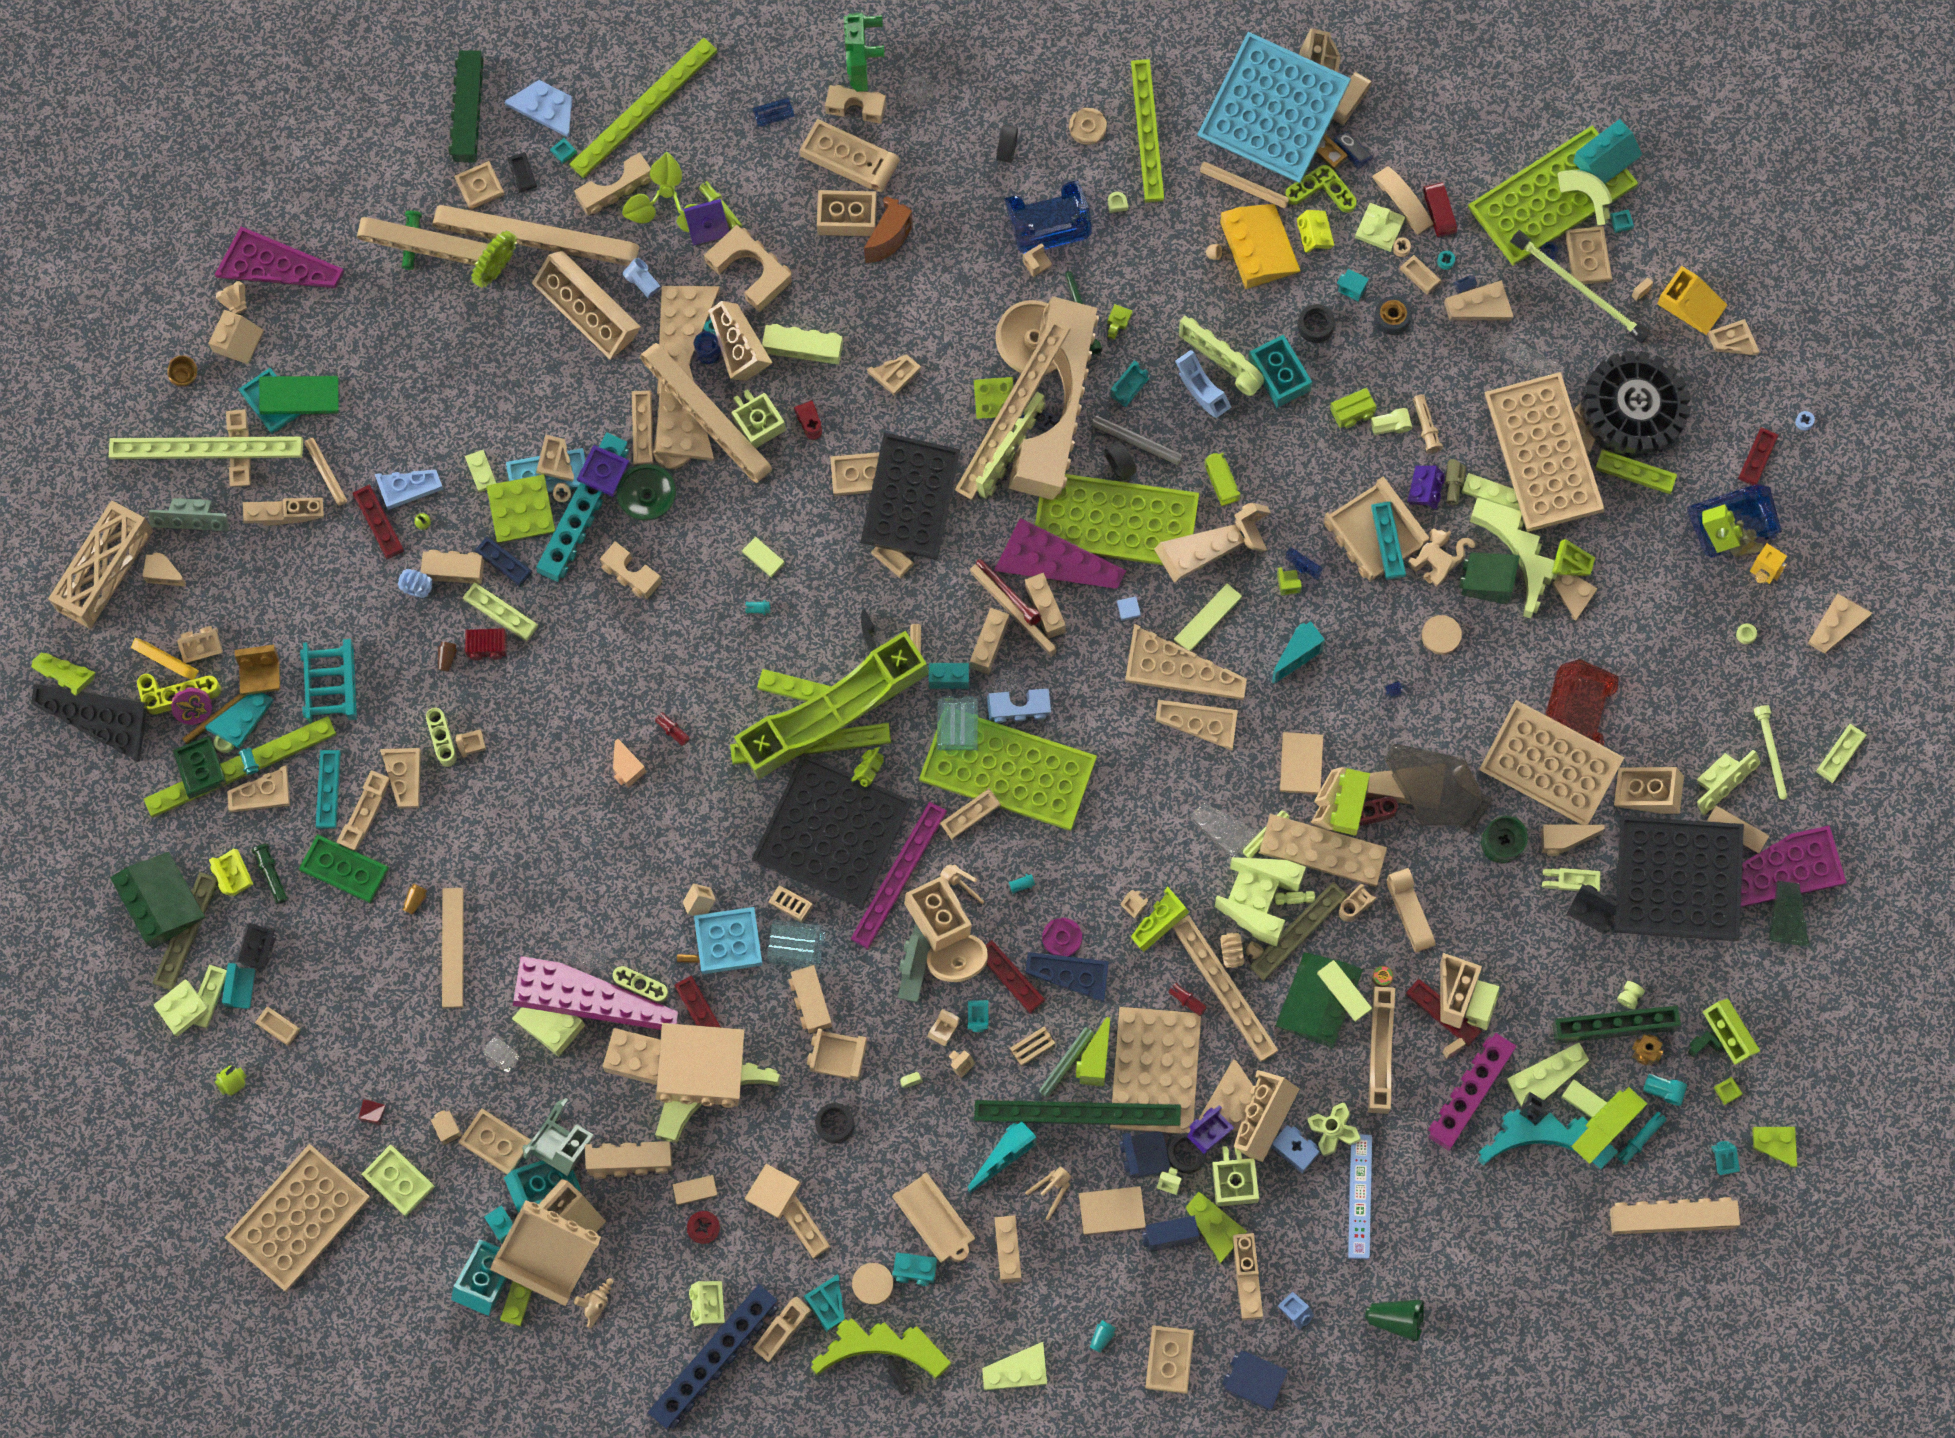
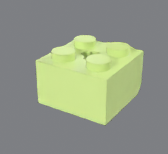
[731,389,786,448]
[1212,1146,1259,1207]

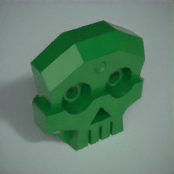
[844,12,885,92]

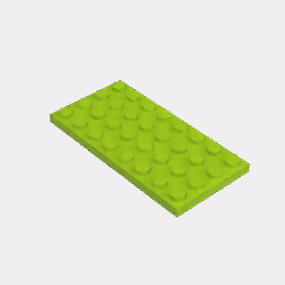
[1468,125,1638,266]
[1035,474,1199,565]
[919,706,1097,831]

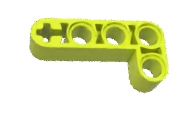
[137,674,221,715]

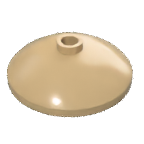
[927,935,988,982]

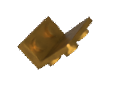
[235,644,280,696]

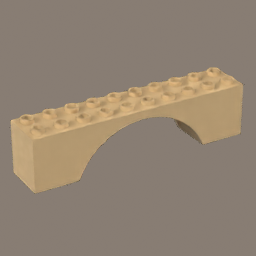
[1008,296,1099,500]

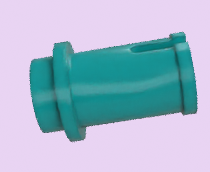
[745,600,771,615]
[239,748,259,775]
[1009,874,1035,894]

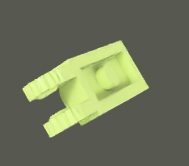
[1542,868,1601,892]

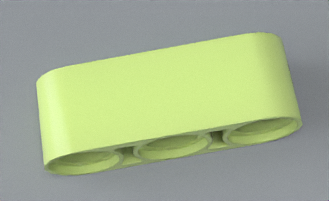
[426,708,457,767]

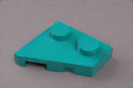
[803,1275,845,1332]

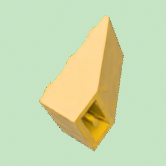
[1657,266,1727,335]

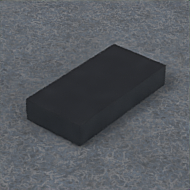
[507,152,537,193]

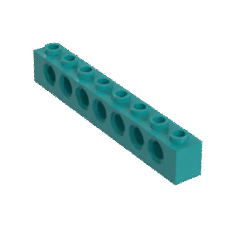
[536,432,629,582]

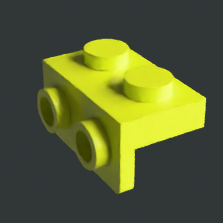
[1297,210,1334,253]
[209,849,253,896]

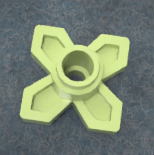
[1307,1102,1361,1157]

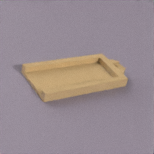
[892,1172,975,1263]

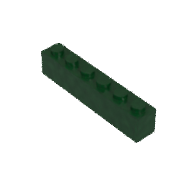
[448,50,484,163]
[1552,1005,1681,1044]

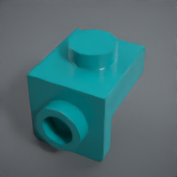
[968,1000,989,1032]

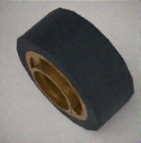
[1374,296,1412,335]

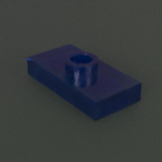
[1285,547,1323,580]

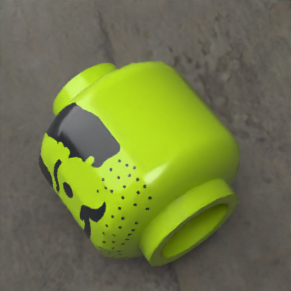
[214,1065,247,1096]

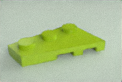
[31,652,95,695]
[1131,887,1189,952]
[1185,1192,1247,1264]

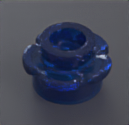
[1539,242,1558,260]
[1385,681,1404,697]

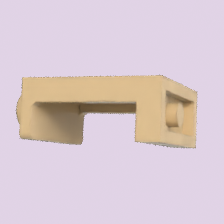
[807,1028,867,1081]

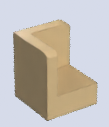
[1023,244,1052,277]
[683,884,716,916]

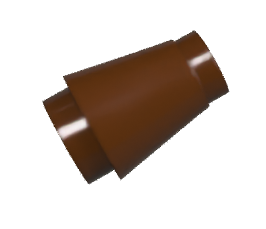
[438,642,457,672]

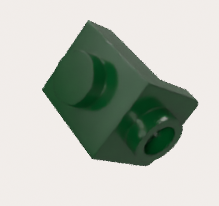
[1688,1031,1722,1058]

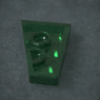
[1768,880,1810,947]

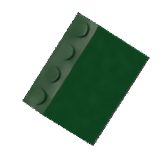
[110,851,206,949]
[1275,952,1363,1049]

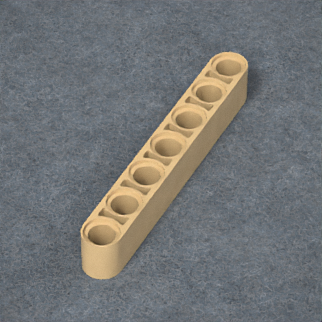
[357,217,487,266]

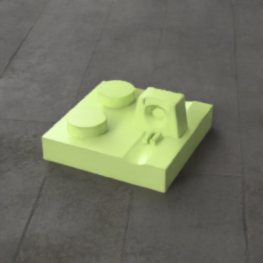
[1355,203,1405,252]

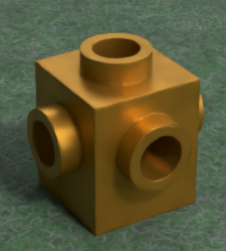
[1632,1034,1663,1066]

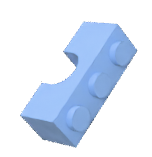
[987,689,1051,723]

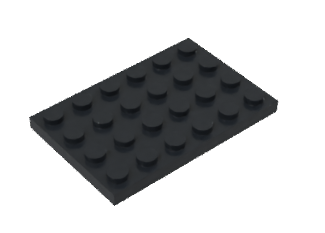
[860,432,961,560]

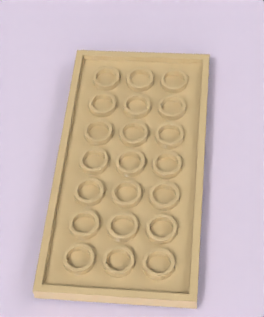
[1485,372,1604,532]

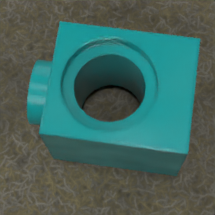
[1337,269,1369,302]

